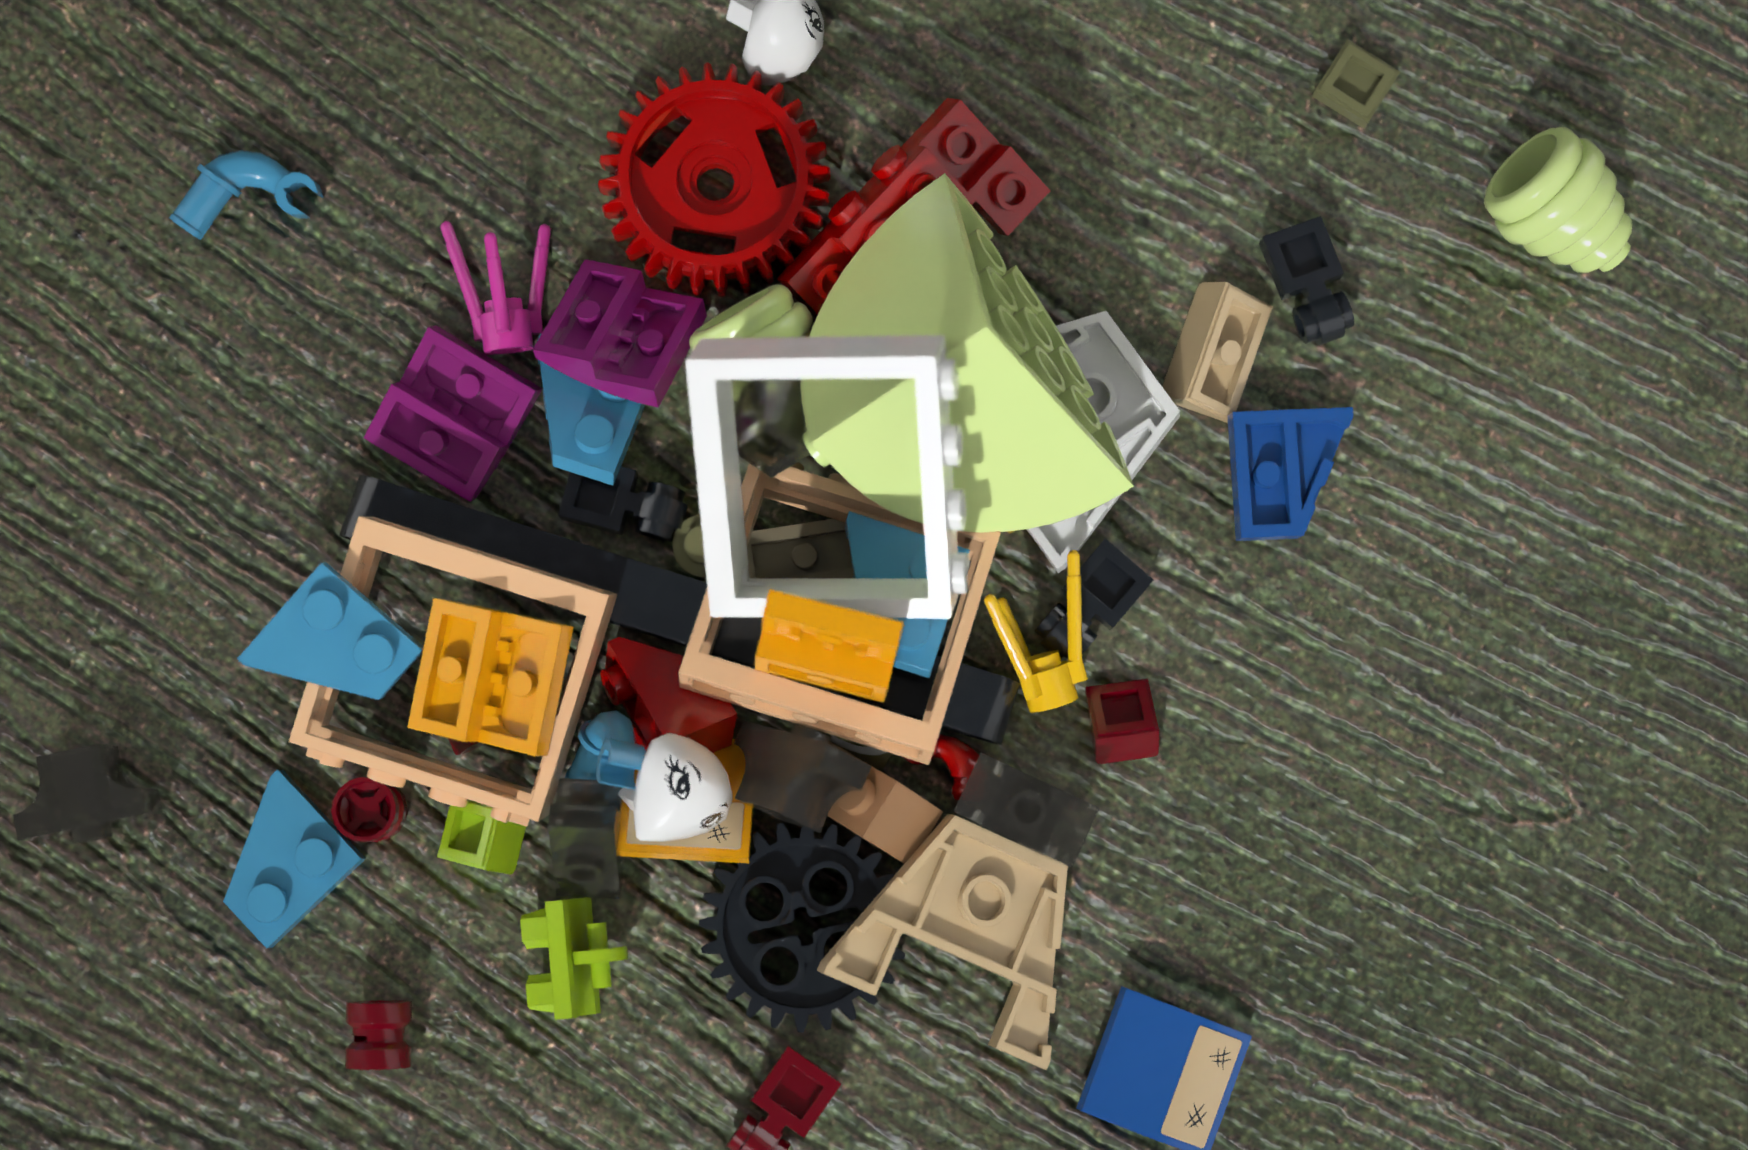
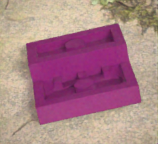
[533,259,707,408]
[363,325,543,502]

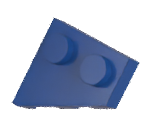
[1227,407,1354,541]

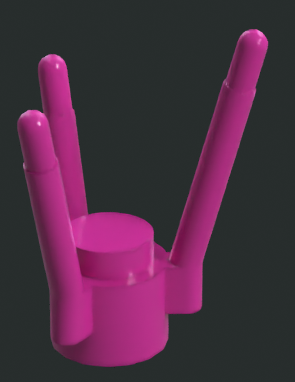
[441,221,551,355]

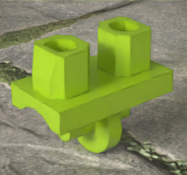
[520,897,628,1020]

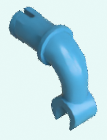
[169,150,324,240]
[564,710,646,797]

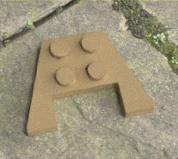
[817,814,1068,1070]

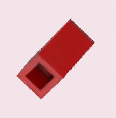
[600,637,737,753]

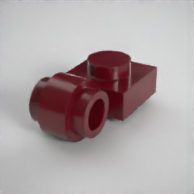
[726,1045,842,1150]

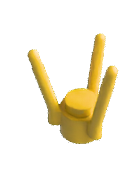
[984,550,1088,713]

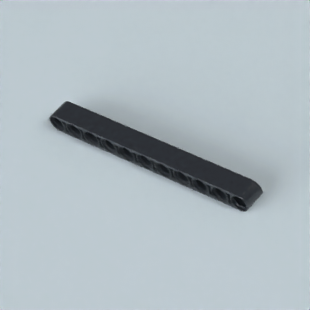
[339,475,1020,745]

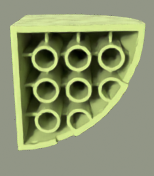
[800,173,1134,532]

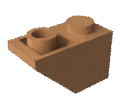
[787,736,943,864]

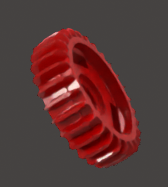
[598,62,831,298]

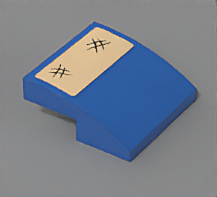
[1076,986,1252,1150]

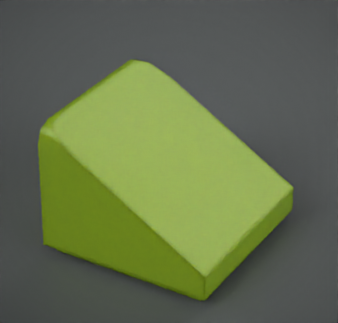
[437,799,526,875]

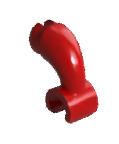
[903,734,989,802]

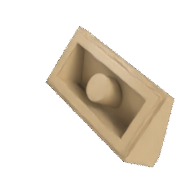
[1162,282,1273,423]

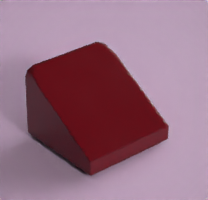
[1085,678,1159,764]

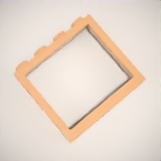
[679,455,1001,765]
[289,516,618,827]

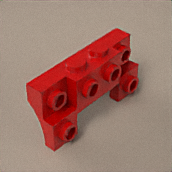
[776,98,1050,317]

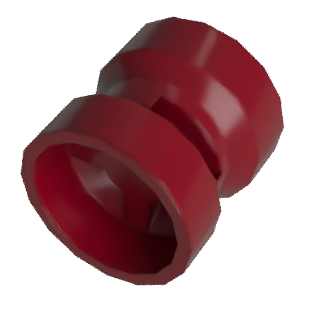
[331,777,407,842]
[345,1000,412,1070]

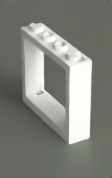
[686,335,970,618]

